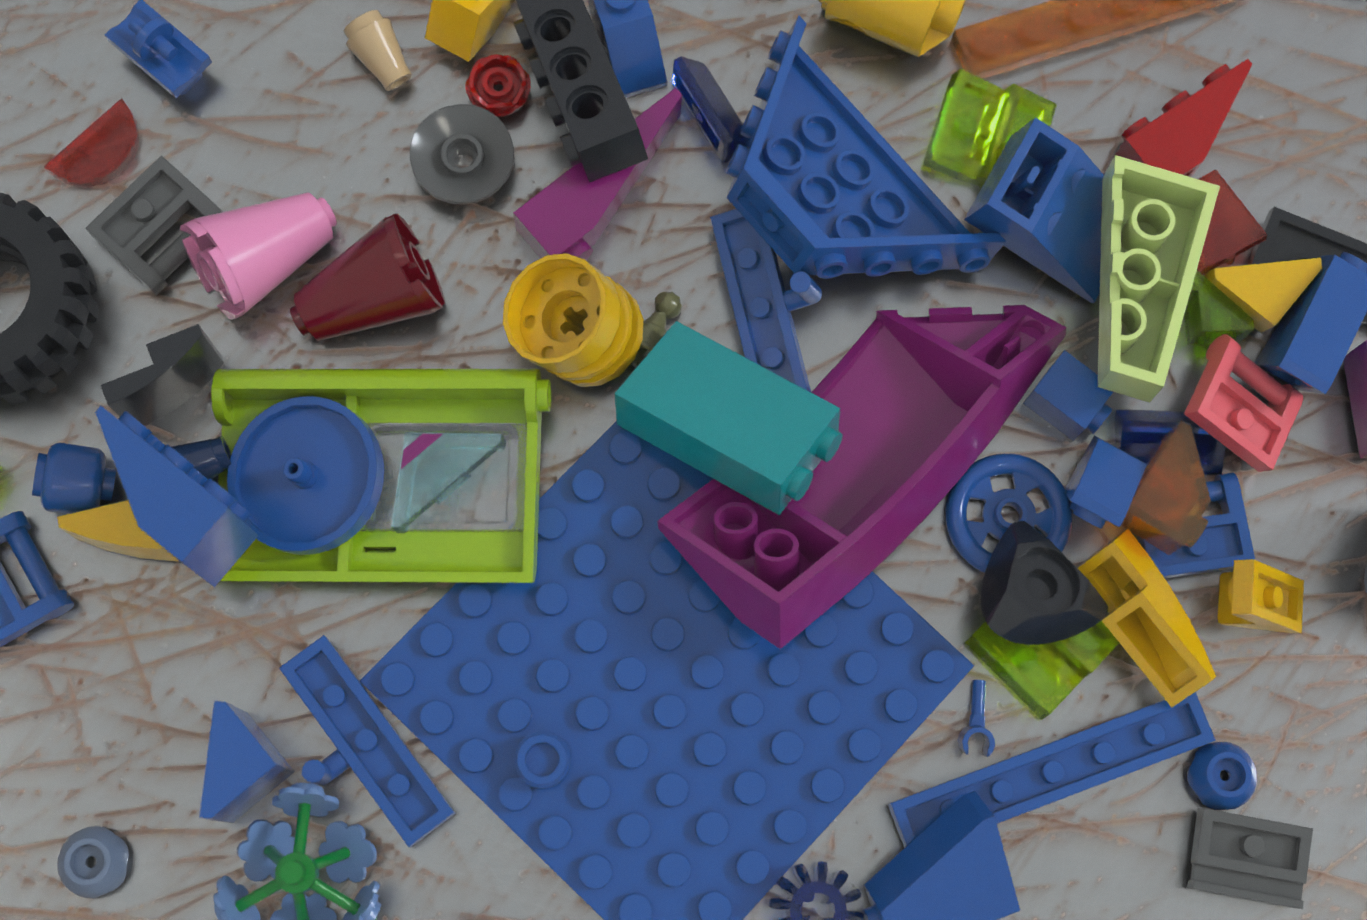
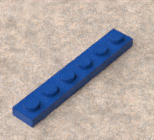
[888,692,1216,848]

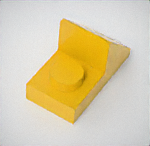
[1217,559,1304,633]

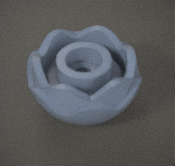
[57,826,129,899]

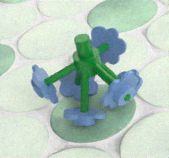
[213,782,381,920]

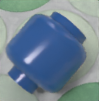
[32,443,116,514]

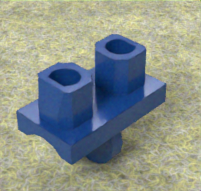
[105,0,212,98]

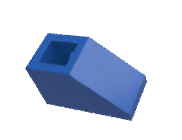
[1064,435,1147,529]

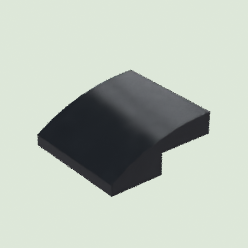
[100,324,224,426]

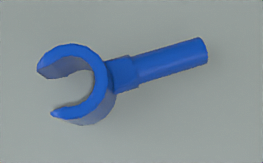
[958,680,995,757]

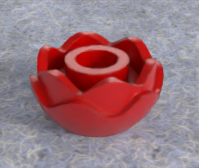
[465,54,531,117]

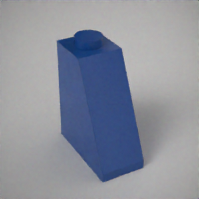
[1255,252,1367,395]
[862,791,1020,920]

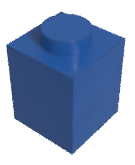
[1023,350,1113,441]

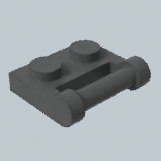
[86,155,223,296]

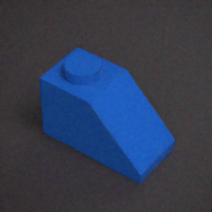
[588,0,668,98]

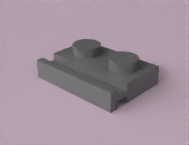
[1187,808,1313,909]

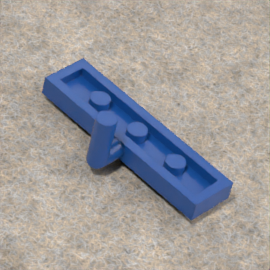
[710,209,822,392]
[279,635,456,848]

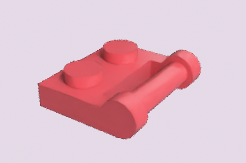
[1184,334,1303,472]

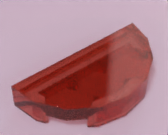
[44,98,140,188]

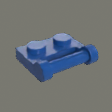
[1129,473,1255,579]
[0,511,74,647]

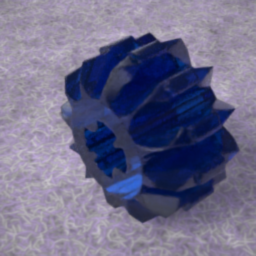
[767,861,864,920]

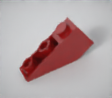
[1113,59,1253,177]

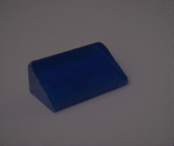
[672,56,748,163]
[1115,409,1226,474]

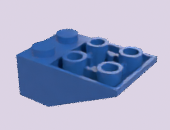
[964,117,1104,303]
[95,406,259,587]

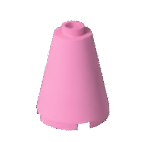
[180,192,337,319]

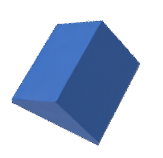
[199,701,295,823]

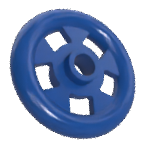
[945,454,1072,573]

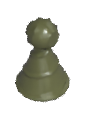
[631,291,682,367]

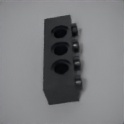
[513,0,648,183]

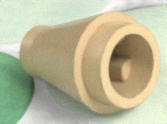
[343,10,412,91]

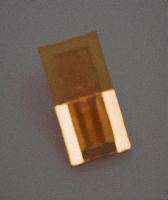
[1121,421,1211,555]

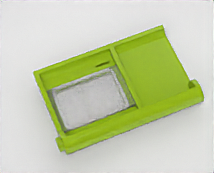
[211,369,551,583]

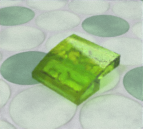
[922,69,1057,187]
[965,621,1119,720]

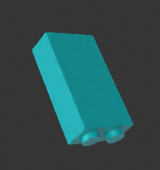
[614,321,843,515]

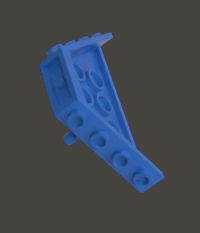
[726,16,1007,279]

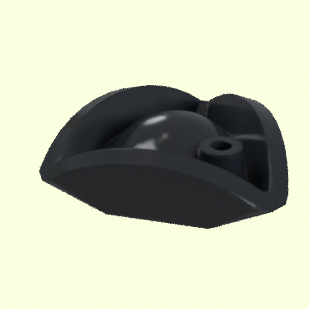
[981,521,1108,645]

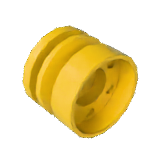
[503,253,644,387]

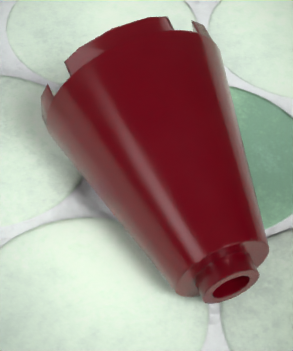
[290,213,445,341]

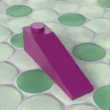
[513,87,682,260]

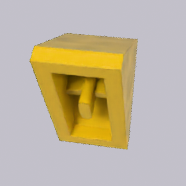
[1202,258,1322,333]

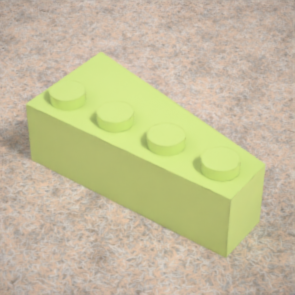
[1098,155,1220,403]

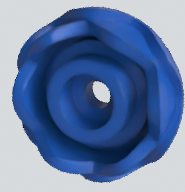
[1187,742,1257,810]

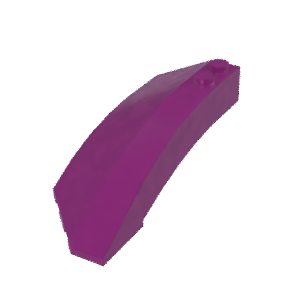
[658,305,1067,649]

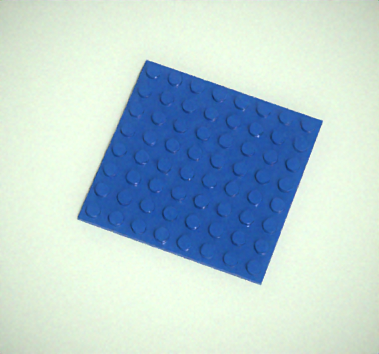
[360,421,974,920]

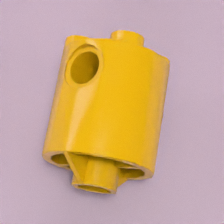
[818,0,966,57]

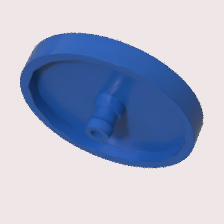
[227,396,384,555]

